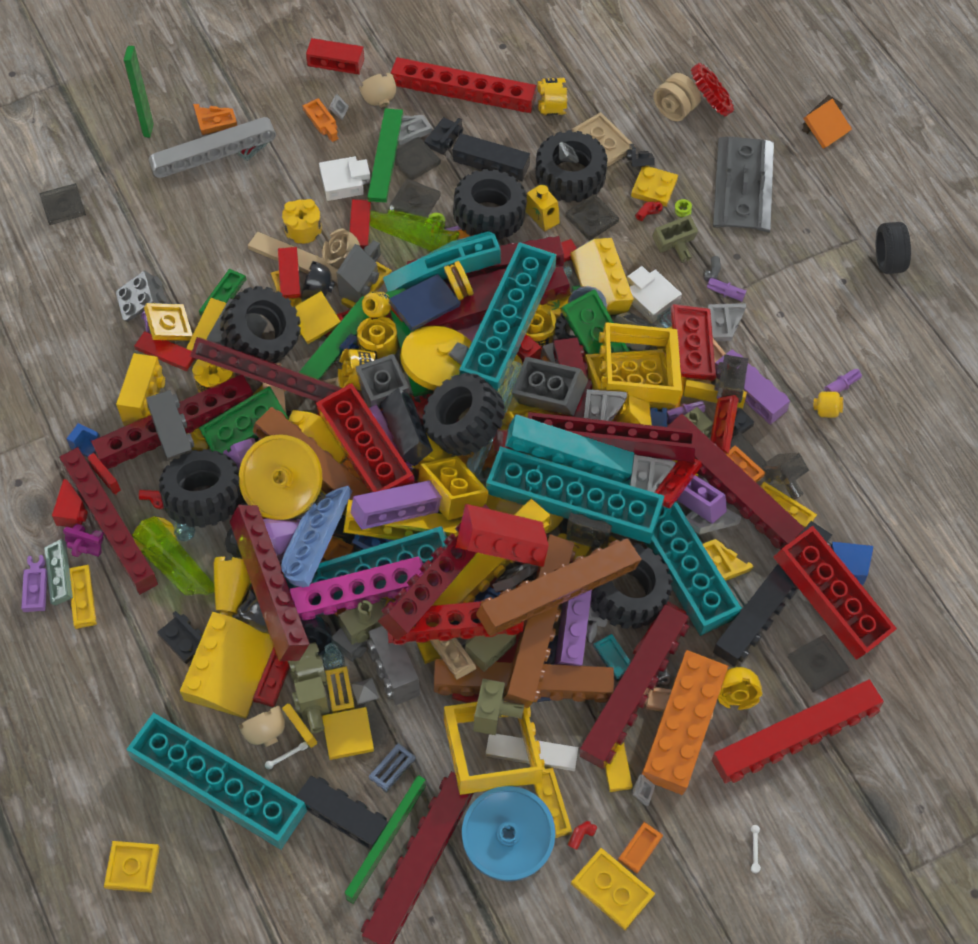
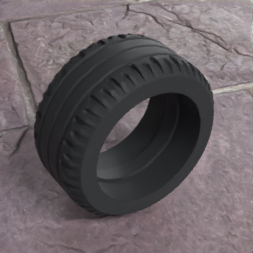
[875,222,911,274]

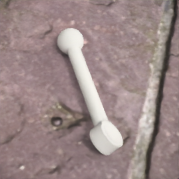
[265,742,308,770]
[751,825,761,874]

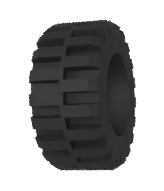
[535,130,608,203]
[453,169,527,240]
[220,286,301,363]
[423,373,505,456]
[159,450,243,528]
[590,543,672,629]

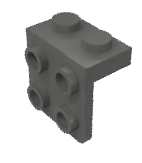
[116,271,167,322]

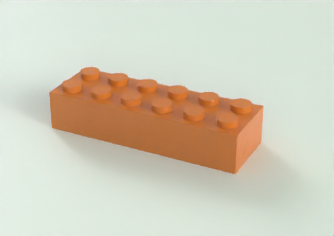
[641,650,728,795]

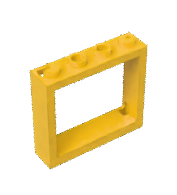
[599,322,682,404]
[443,701,546,795]

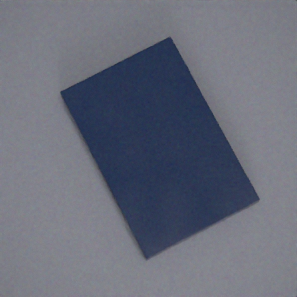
[388,274,461,331]

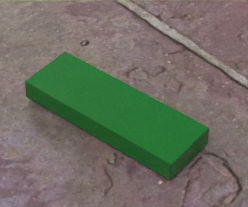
[199,269,247,316]

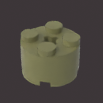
[288,642,327,689]

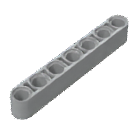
[149,117,276,178]

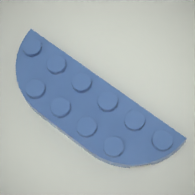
[281,486,352,587]

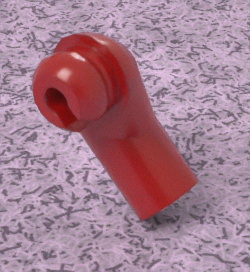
[635,201,663,221]
[139,490,164,510]
[567,821,597,850]

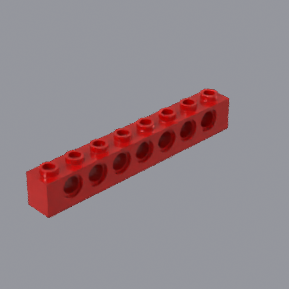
[391,57,537,113]

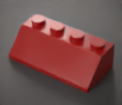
[456,504,549,567]

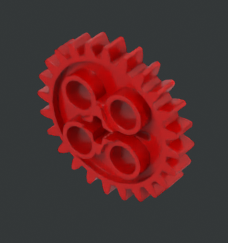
[691,63,734,117]

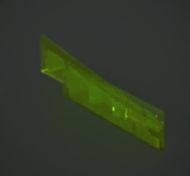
[370,210,460,252]
[132,516,215,595]

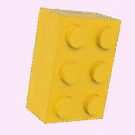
[116,353,165,426]
[418,456,488,520]

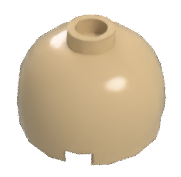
[359,73,397,108]
[322,228,360,269]
[238,706,285,747]

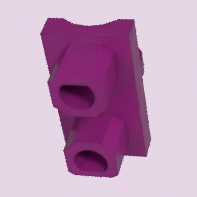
[63,524,104,557]

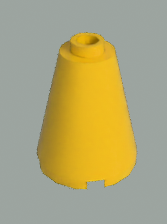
[213,557,251,617]

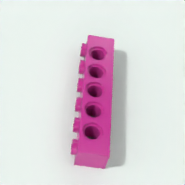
[290,557,423,620]

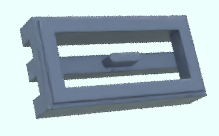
[368,743,416,792]

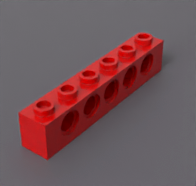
[387,601,524,645]

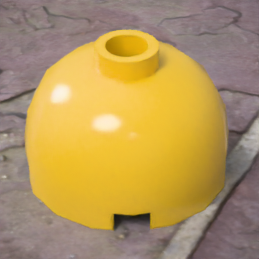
[718,667,762,710]

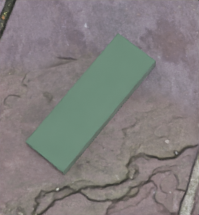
[44,539,73,606]

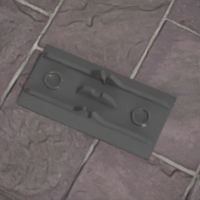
[713,137,774,233]

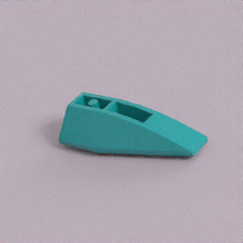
[383,231,501,292]

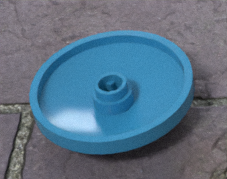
[462,786,555,881]

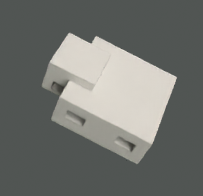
[319,156,371,201]
[627,266,682,323]

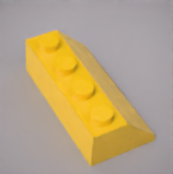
[570,238,634,315]

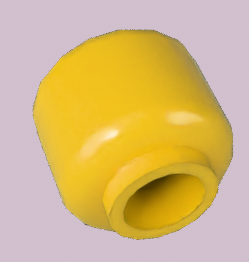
[362,291,391,318]
[813,392,843,418]

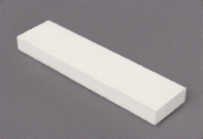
[486,734,579,771]

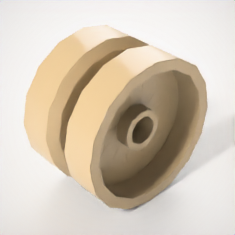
[654,73,701,122]

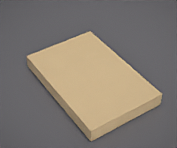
[572,112,635,167]

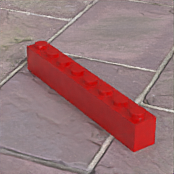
[711,679,884,784]

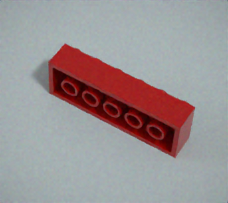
[316,383,415,493]
[773,526,897,660]

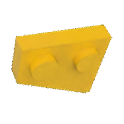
[703,539,754,581]

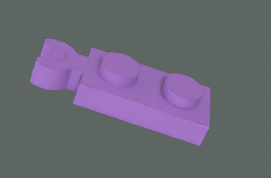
[21,555,47,612]

